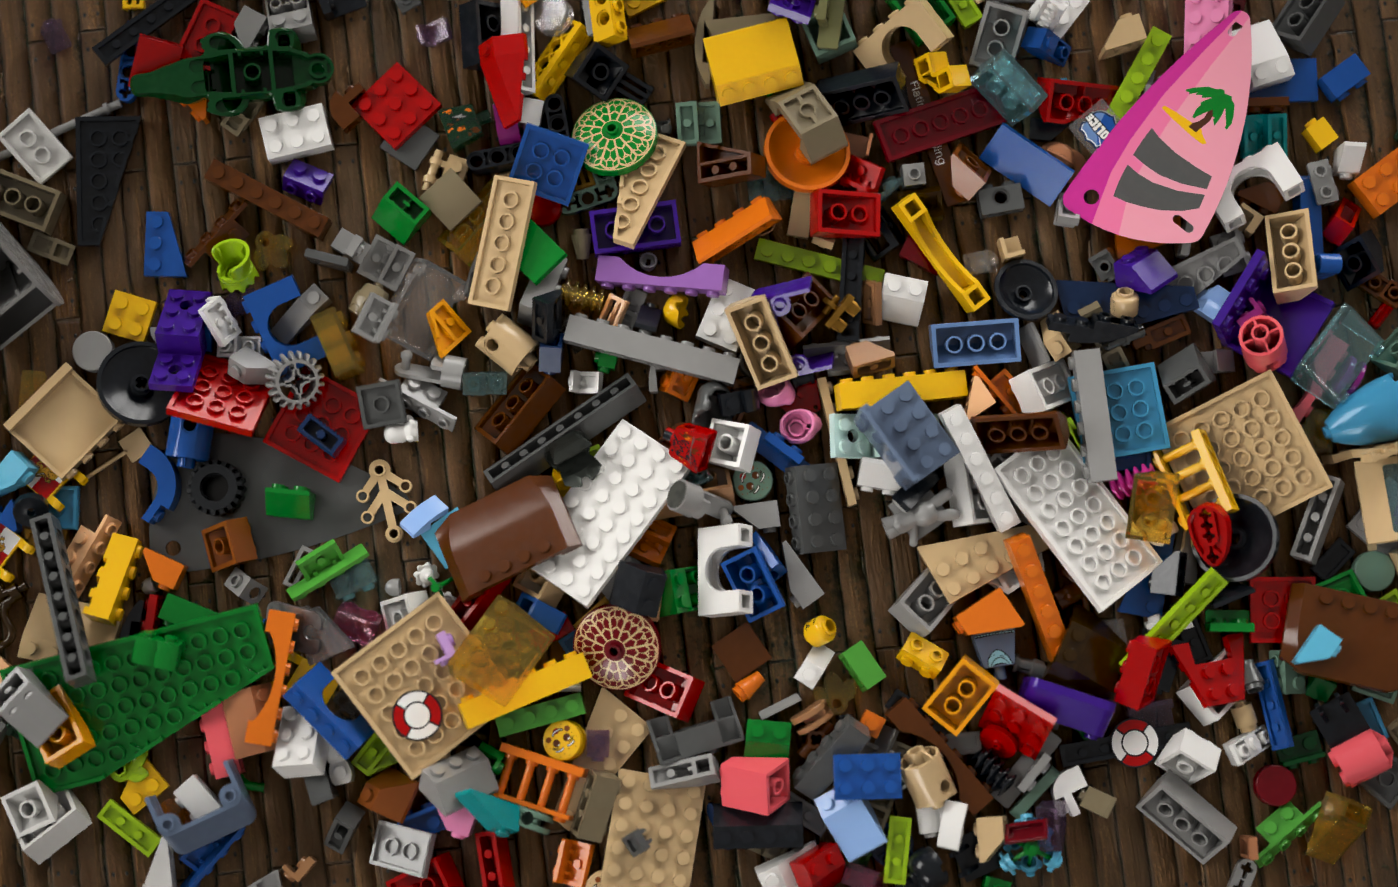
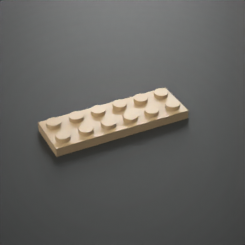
[468,174,538,312]

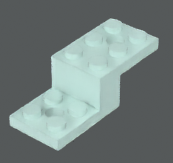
[829,413,939,459]

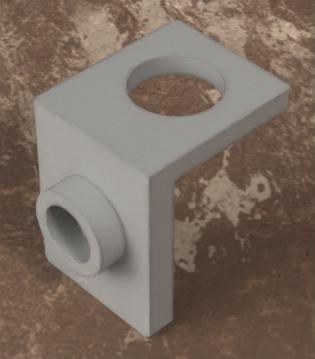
[224,567,268,604]

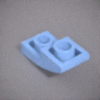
[400,495,449,539]

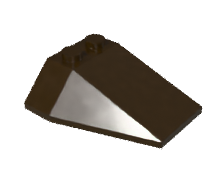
[1042,604,1128,700]

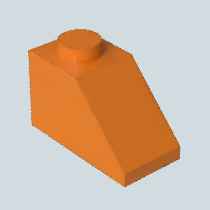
[143,547,188,592]

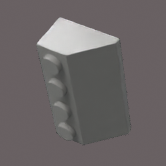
[1135,769,1238,865]

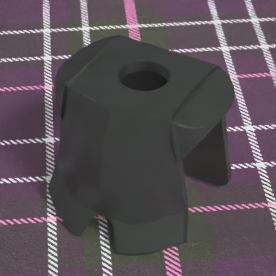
[545,430,602,487]

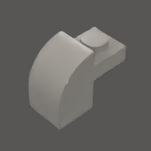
[331,228,372,264]

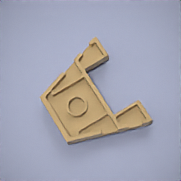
[1321,440,1398,464]

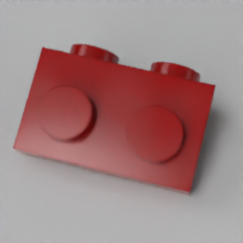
[839,153,886,193]

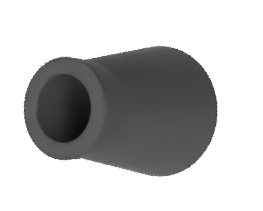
[1244,659,1265,694]

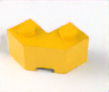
[913,52,972,94]

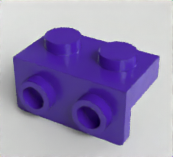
[282,158,334,205]

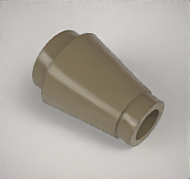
[571,228,592,259]

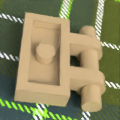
[421,149,469,191]

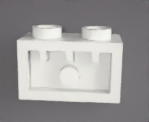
[198,296,242,347]

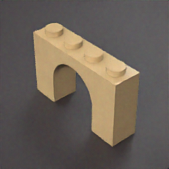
[853,0,954,78]

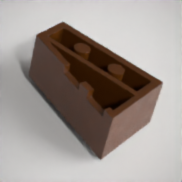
[697,141,766,188]

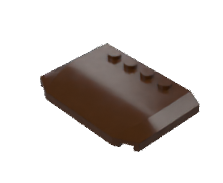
[434,475,583,603]
[1279,583,1398,693]

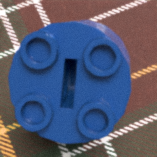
[165,416,214,469]

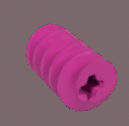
[1109,463,1158,500]

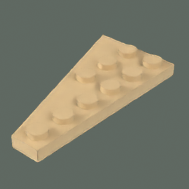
[552,687,649,831]

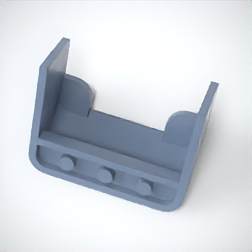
[144,759,257,855]

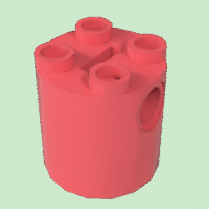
[1238,315,1288,374]
[1327,729,1393,788]

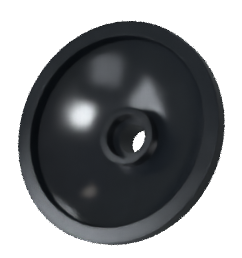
[994,259,1058,321]

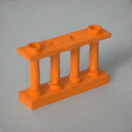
[492,742,589,824]

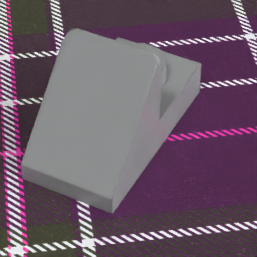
[1053,192,1080,228]
[1200,349,1235,374]

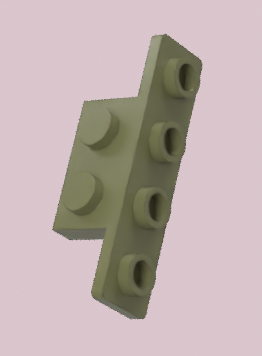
[814,0,846,50]

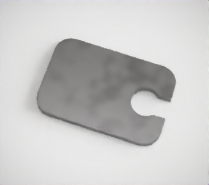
[265,601,324,655]

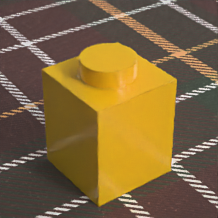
[1301,116,1339,154]

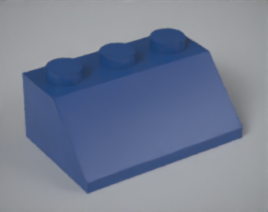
[720,545,786,623]

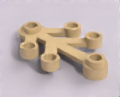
[356,459,417,543]

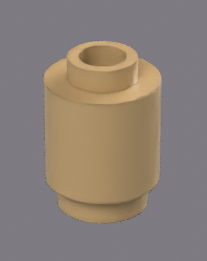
[1230,699,1258,733]

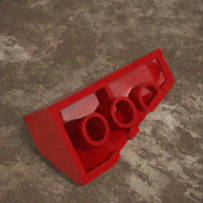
[478,33,528,129]
[1035,77,1120,124]

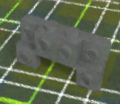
[646,696,745,766]

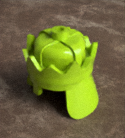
[211,239,259,293]

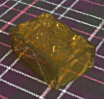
[310,306,366,382]

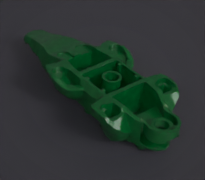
[130,27,334,117]

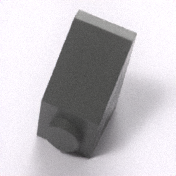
[323,801,366,855]

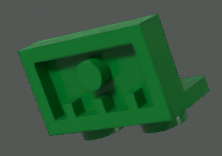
[1205,610,1255,632]

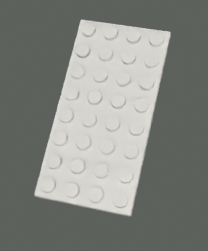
[530,419,691,609]
[994,439,1163,613]

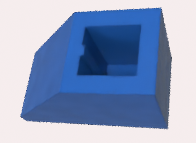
[1021,27,1072,67]
[512,592,568,635]

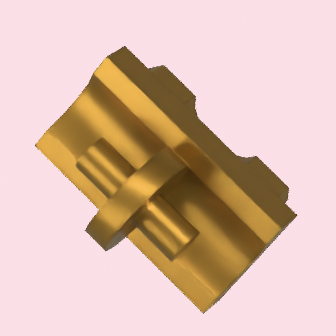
[822,294,861,333]

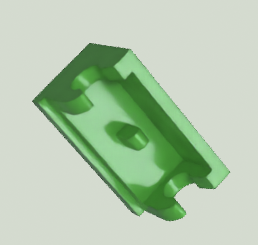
[838,640,887,692]

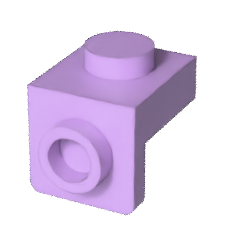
[433,631,456,667]

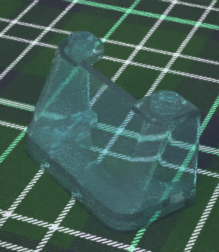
[1290,302,1385,409]

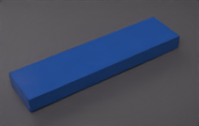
[1255,659,1294,751]

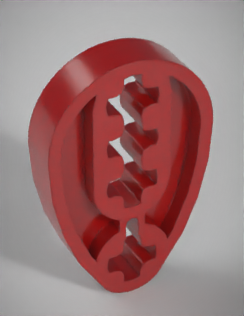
[1187,502,1232,567]

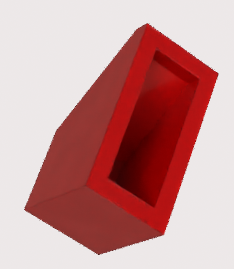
[1323,197,1362,246]

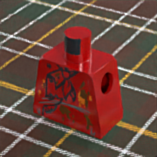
[663,423,718,474]

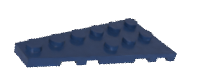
[1055,280,1200,324]

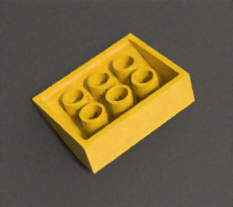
[703,17,804,107]

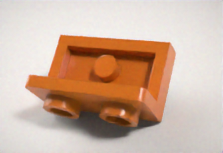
[553,838,595,887]

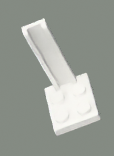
[1028,0,1090,38]

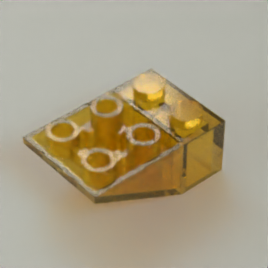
[1305,791,1373,865]

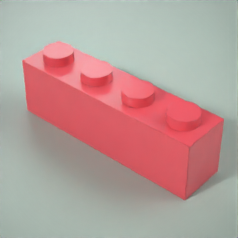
[199,703,246,780]

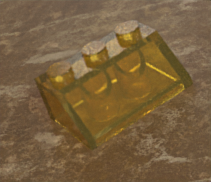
[1125,471,1180,544]

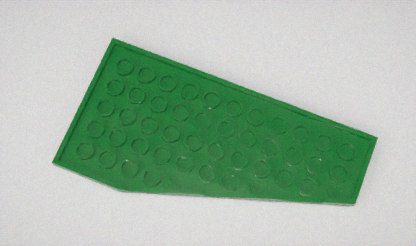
[0,603,276,793]

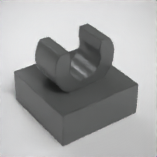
[622,828,652,858]

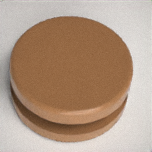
[790,699,834,735]

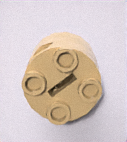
[475,313,540,377]
[901,746,957,810]

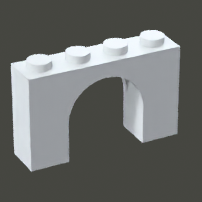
[1215,142,1305,234]
[697,523,753,618]

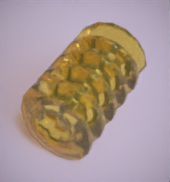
[561,279,605,316]

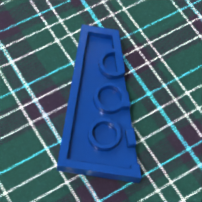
[1117,534,1175,617]

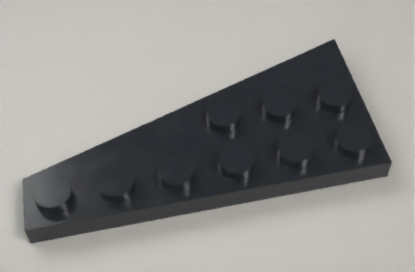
[75,116,142,247]

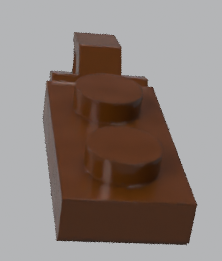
[1130,313,1192,351]

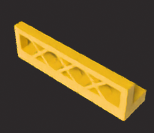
[531,17,593,101]

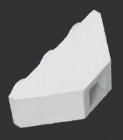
[1222,724,1271,766]

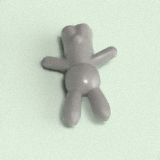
[881,488,961,547]

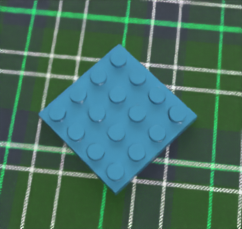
[1067,362,1171,463]

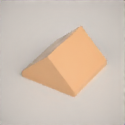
[964,376,996,421]

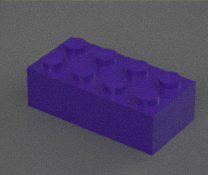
[589,200,681,258]

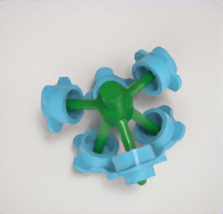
[999,813,1063,877]

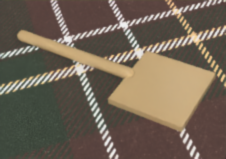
[86,427,152,479]

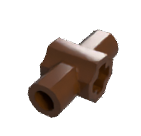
[796,721,835,760]

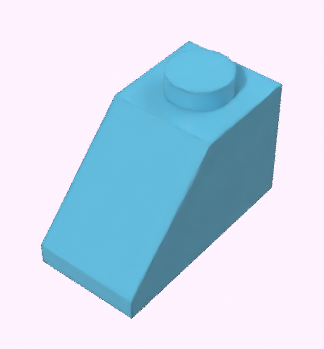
[1291,624,1343,665]

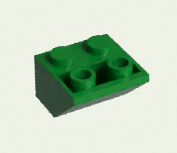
[371,181,433,246]
[265,484,316,520]
[659,566,698,618]

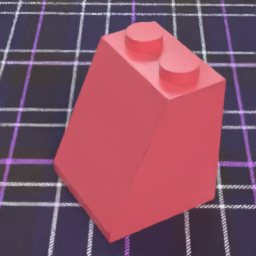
[719,757,790,816]

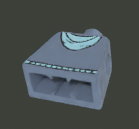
[971,628,1015,680]

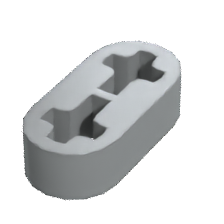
[1227,858,1257,887]

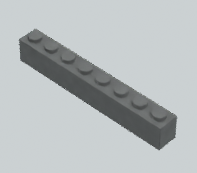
[483,373,647,491]

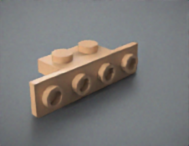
[67,514,122,598]

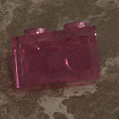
[330,602,383,646]

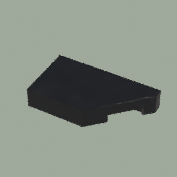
[1029,118,1071,142]

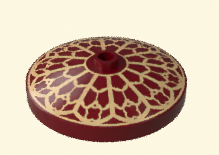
[573,603,661,690]

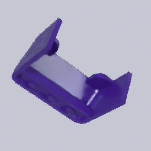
[751,276,835,376]
[1018,676,1117,741]

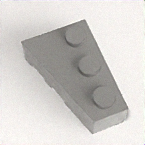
[517,258,570,328]

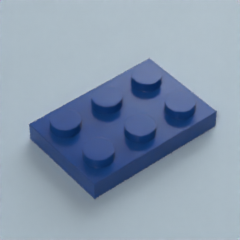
[832,753,902,800]

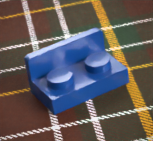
[753,531,788,581]
[397,801,446,833]

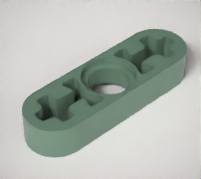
[1009,765,1060,819]

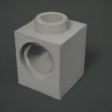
[900,162,926,191]

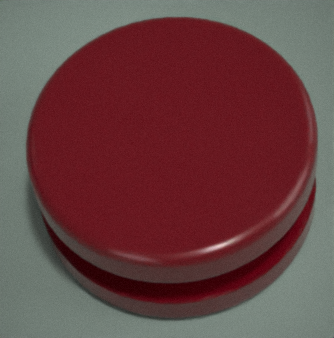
[1252,764,1297,806]

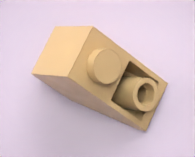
[973,815,1007,863]

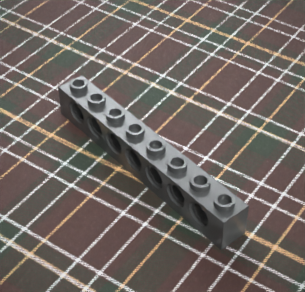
[29,512,97,689]

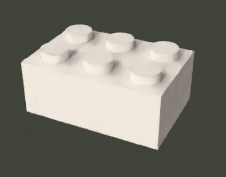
[258,103,335,165]
[696,279,755,354]
[272,706,329,779]

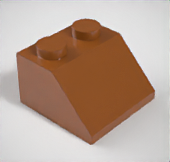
[201,517,258,573]

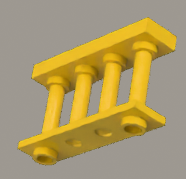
[1152,428,1239,531]

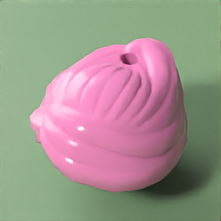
[755,380,796,407]
[779,409,823,444]

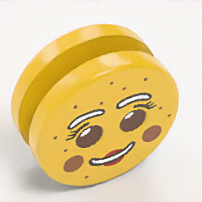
[543,720,587,761]

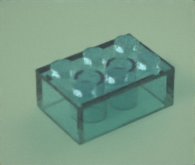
[970,48,1048,126]

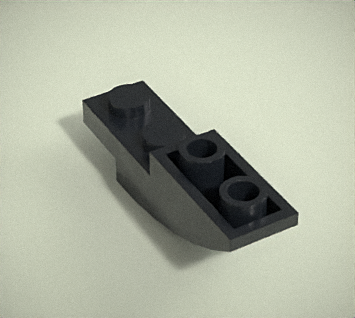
[1046,312,1139,343]

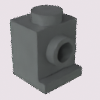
[1088,247,1118,283]

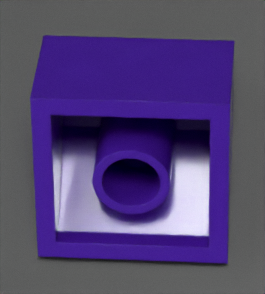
[1114,245,1178,294]

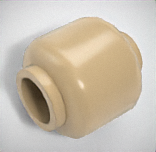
[1110,287,1139,318]

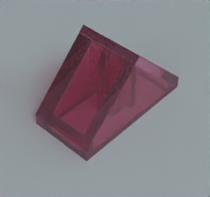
[841,862,884,887]

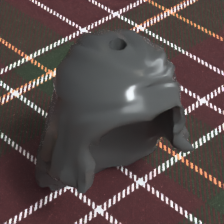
[691,381,735,428]

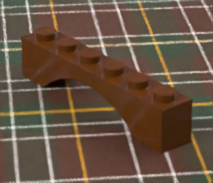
[204,159,332,242]
[884,697,994,816]

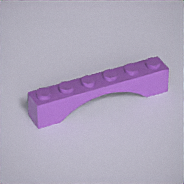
[595,255,730,298]

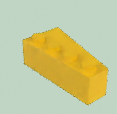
[82,532,144,627]

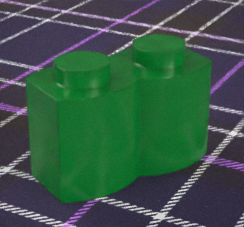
[131,630,184,671]

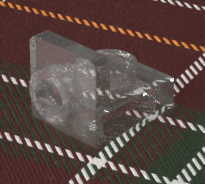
[963,250,999,276]

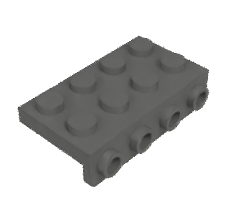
[784,462,847,555]

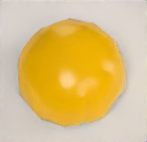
[663,294,688,329]

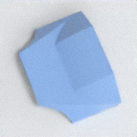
[1192,284,1230,323]

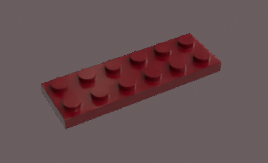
[872,82,1008,163]

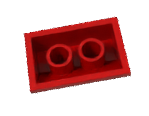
[1114,635,1172,711]

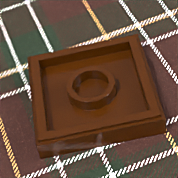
[711,622,772,683]

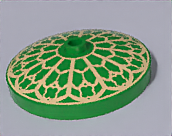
[571,98,658,176]

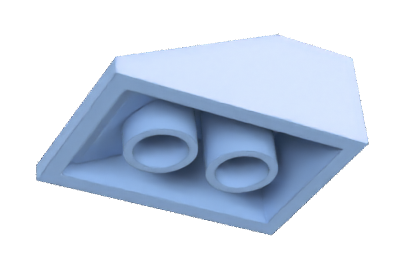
[814,789,888,863]

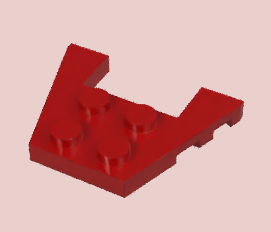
[1169,632,1245,708]

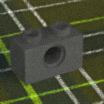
[975,181,1025,219]

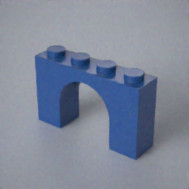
[242,274,329,377]
[283,662,375,760]

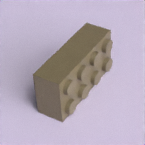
[0,169,67,236]

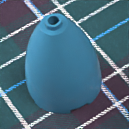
[1322,373,1398,445]

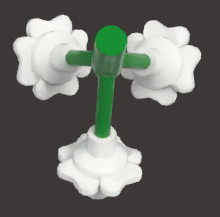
[413,562,457,607]

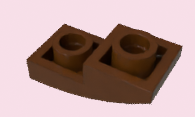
[1358,274,1398,309]

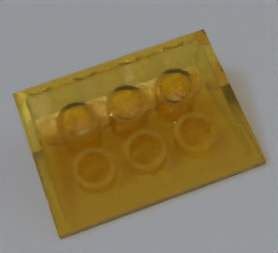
[447,594,555,707]

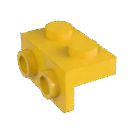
[895,632,949,680]

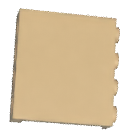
[3,362,125,482]

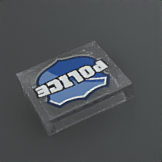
[1068,99,1120,155]

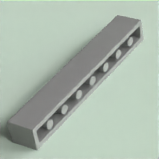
[563,313,740,387]

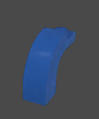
[138,444,182,525]

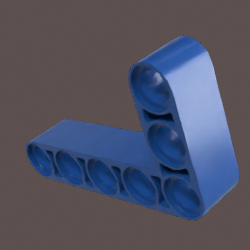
[1292,176,1343,280]

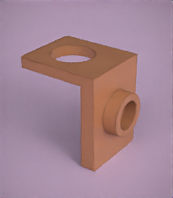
[845,132,873,160]

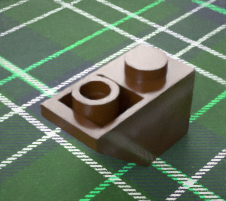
[1234,181,1284,216]

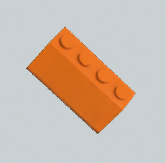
[692,196,783,265]

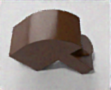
[329,82,366,135]

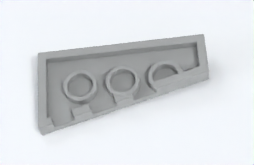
[1167,236,1246,296]

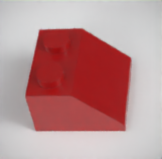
[789,842,845,887]

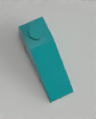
[455,788,520,837]

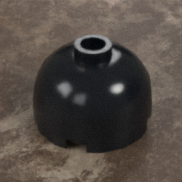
[906,845,949,887]

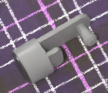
[394,350,469,391]
[667,479,734,525]

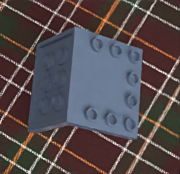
[854,381,960,491]

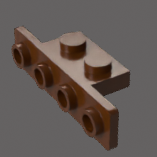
[183,198,250,268]

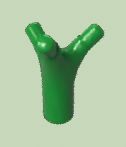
[240,774,265,792]

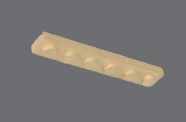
[816,377,860,507]

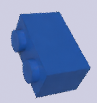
[1317,53,1371,103]

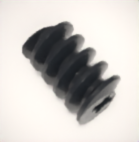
[968,748,1017,796]

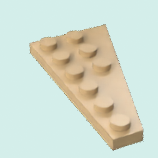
[613,133,686,249]
[916,525,1049,605]

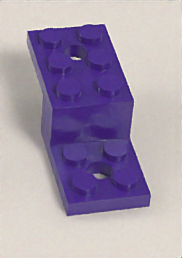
[148,289,213,393]

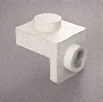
[568,370,604,394]

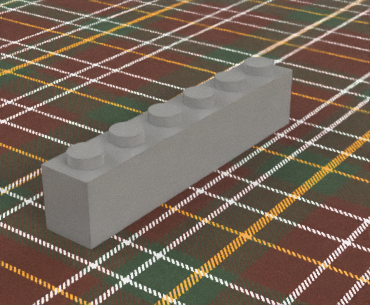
[1068,348,1118,484]

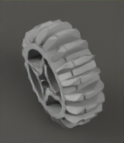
[265,351,325,410]

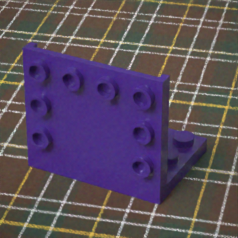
[1212,249,1335,379]

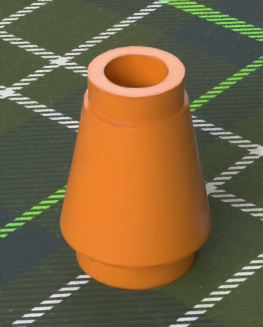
[732,671,765,702]

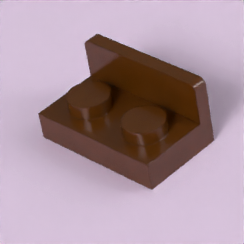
[1246,96,1289,115]

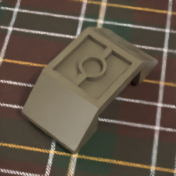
[765,81,848,165]

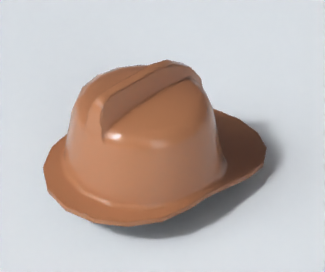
[1041,141,1086,184]

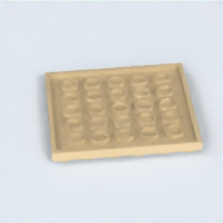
[1162,369,1333,516]
[331,591,505,780]

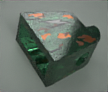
[438,104,492,153]

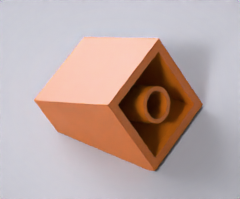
[951,587,1025,636]

